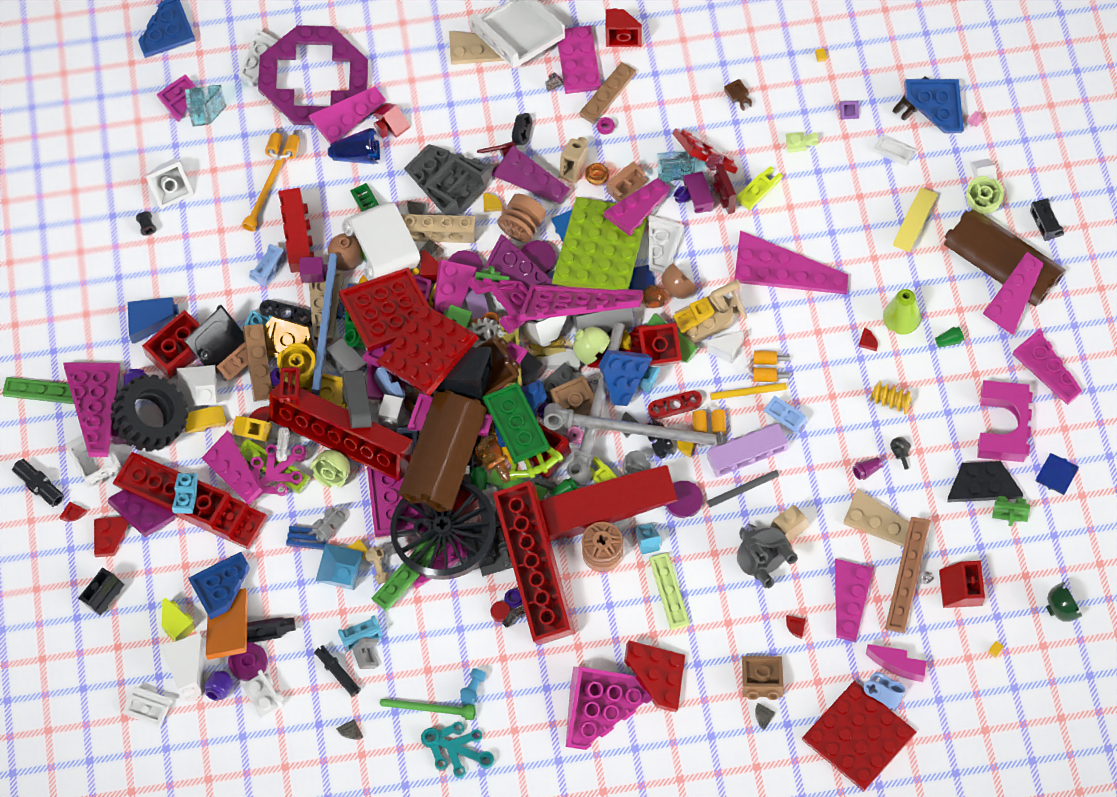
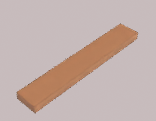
[885,516,931,634]

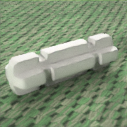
[276,427,290,462]

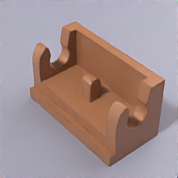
[606,161,647,202]
[216,342,248,381]

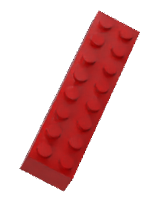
[269,381,413,481]
[493,481,576,646]

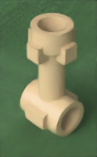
[365,546,389,585]

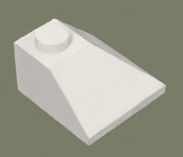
[145,158,194,210]
[521,316,567,347]
[177,365,219,406]

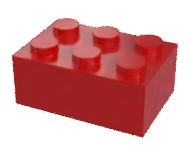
[142,310,205,379]

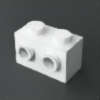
[376,394,406,433]

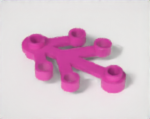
[251,444,308,499]

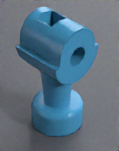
[460,668,487,706]

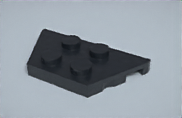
[947,461,1023,503]

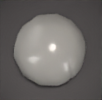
[622,450,651,475]

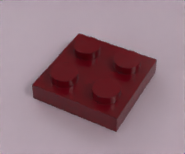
[713,164,736,215]

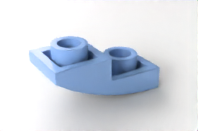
[374,367,405,400]

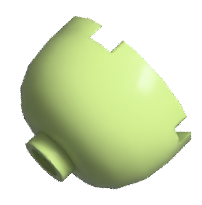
[966,176,1004,214]
[573,326,610,365]
[310,450,350,488]

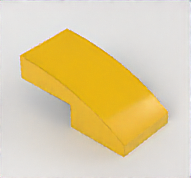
[672,297,715,333]
[185,406,226,433]

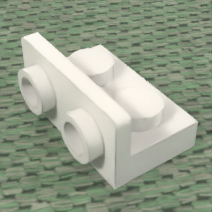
[242,670,283,720]

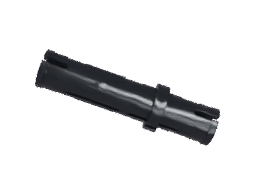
[314,645,361,697]

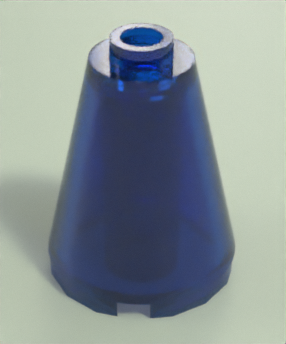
[328,128,380,165]

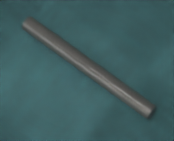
[706,470,779,508]

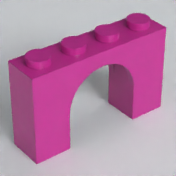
[977,380,1033,463]

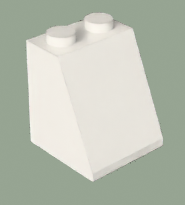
[162,632,206,703]

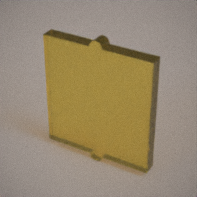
[529,330,566,358]

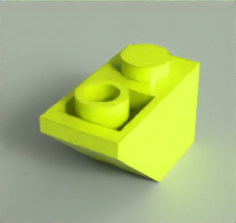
[161,597,195,642]

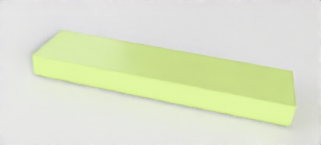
[649,552,690,631]

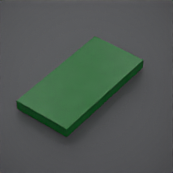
[482,382,550,464]

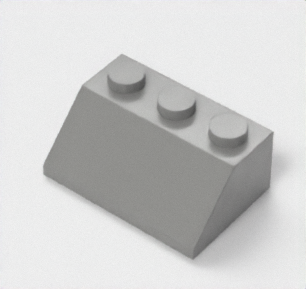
[571,308,635,334]

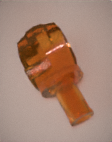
[475,435,511,484]

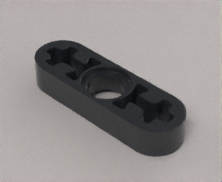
[259,300,312,326]

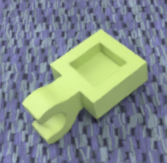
[785,131,818,153]

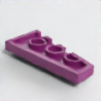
[492,146,572,204]
[484,234,558,290]

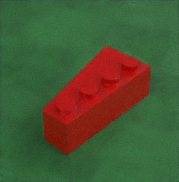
[278,187,315,273]

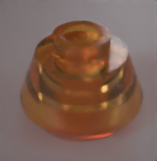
[584,162,610,187]
[641,285,667,309]

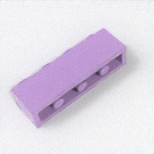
[707,423,788,478]

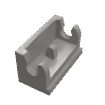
[325,338,367,376]

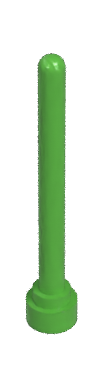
[379,699,476,721]

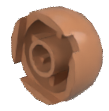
[327,233,364,271]
[661,263,698,300]

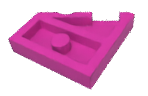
[157,74,197,122]

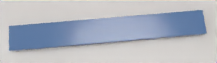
[312,253,337,396]

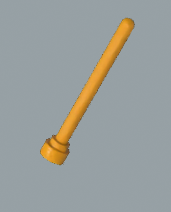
[241,156,284,232]

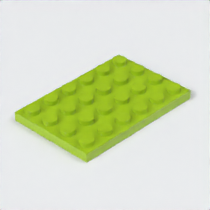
[552,196,648,290]

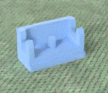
[249,244,286,287]
[763,395,808,434]

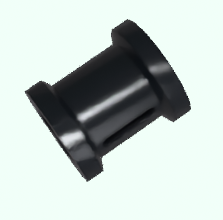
[135,211,157,236]

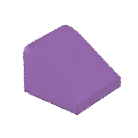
[839,100,859,120]

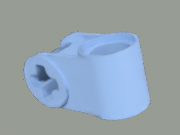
[864,672,906,708]

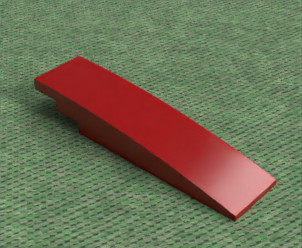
[112,452,268,550]
[540,465,678,541]

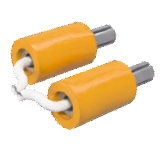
[265,128,301,160]
[744,350,790,382]
[692,403,727,447]

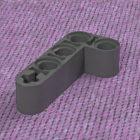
[342,370,371,429]

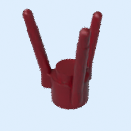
[477,141,516,173]

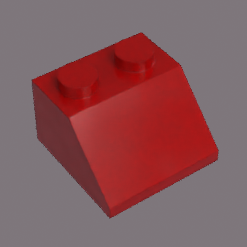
[605,8,642,47]
[638,323,682,366]
[528,422,572,479]

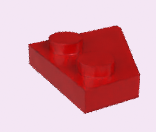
[94,516,130,558]

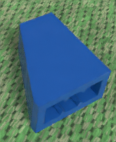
[127,297,179,344]

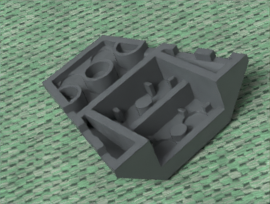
[404,144,494,215]

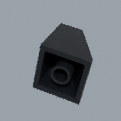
[437,347,493,400]

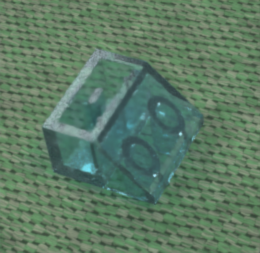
[185,84,227,127]
[657,151,695,182]

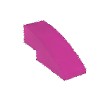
[865,644,927,683]

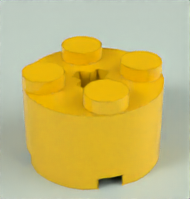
[277,343,316,387]

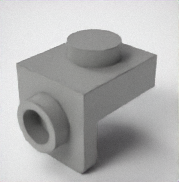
[352,637,379,669]

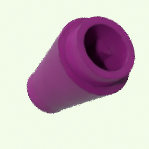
[852,457,883,480]

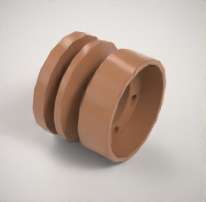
[497,193,546,243]
[581,522,623,573]

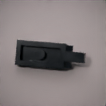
[247,617,296,642]

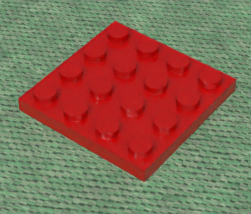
[338,267,430,352]
[376,305,478,396]
[802,680,917,792]

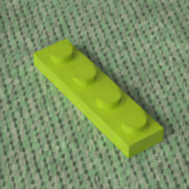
[240,438,310,494]

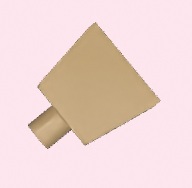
[559,137,588,183]
[770,504,809,542]

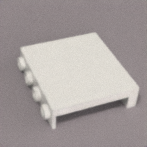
[469,0,565,69]

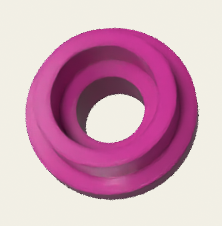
[596,117,615,135]

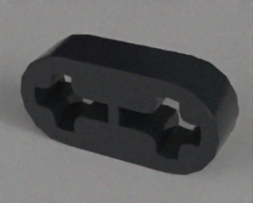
[511,113,532,146]

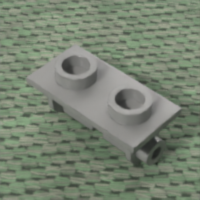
[308,505,346,542]

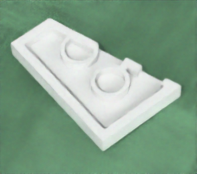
[238,28,278,87]
[649,215,684,274]

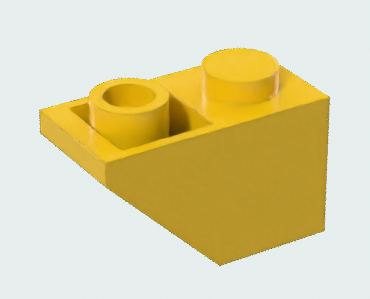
[231,416,272,442]

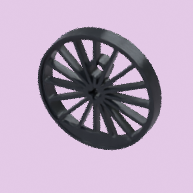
[390,480,496,580]

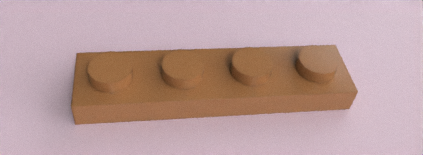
[579,62,636,125]
[243,324,272,402]

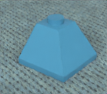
[315,543,363,590]

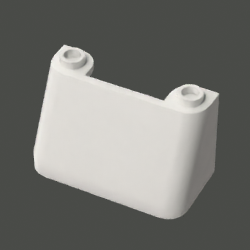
[341,202,420,281]

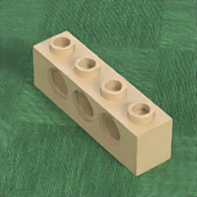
[401,214,476,243]

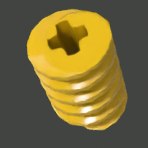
[869,380,912,415]

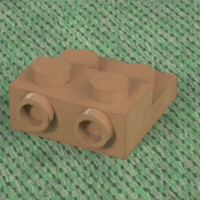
[549,375,594,428]
[742,656,784,700]

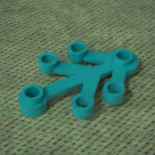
[421,721,494,779]

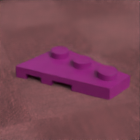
[108,490,176,538]

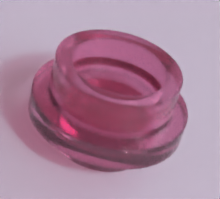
[705,154,723,171]

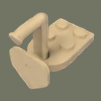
[674,279,748,344]

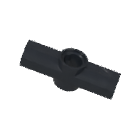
[11,458,64,508]

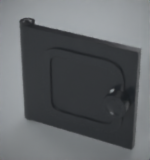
[184,304,245,367]

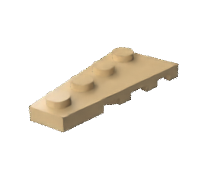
[449,31,505,65]
[308,271,345,341]
[843,488,909,547]

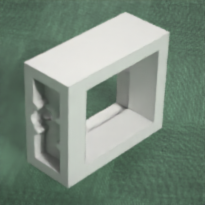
[65,435,122,488]

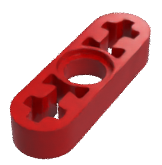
[648,390,702,420]

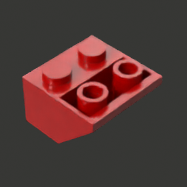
[939,560,985,608]

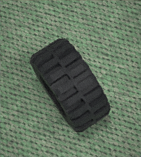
[110,374,189,452]

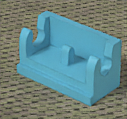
[338,615,383,652]

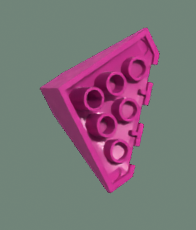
[565,666,653,750]

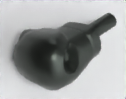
[890,437,911,470]

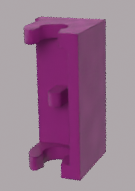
[683,171,714,214]

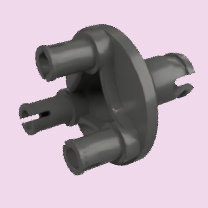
[737,524,798,589]

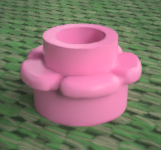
[967,110,983,127]
[565,426,584,445]

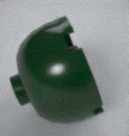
[1046,581,1083,622]

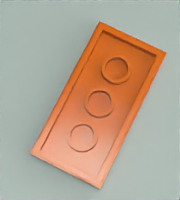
[206,588,248,660]

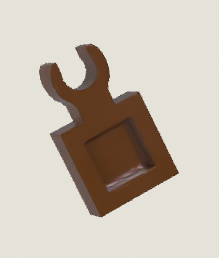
[724,79,752,111]

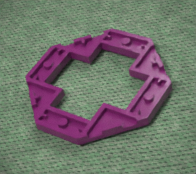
[258,25,368,126]

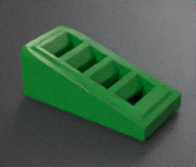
[350,183,379,212]

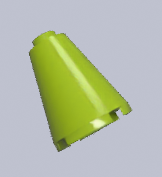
[883,289,921,335]

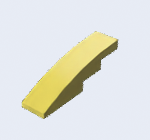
[892,187,938,253]

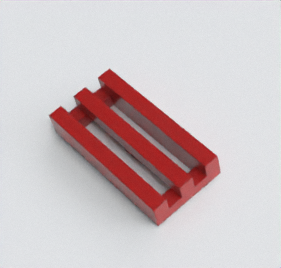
[279,367,301,403]

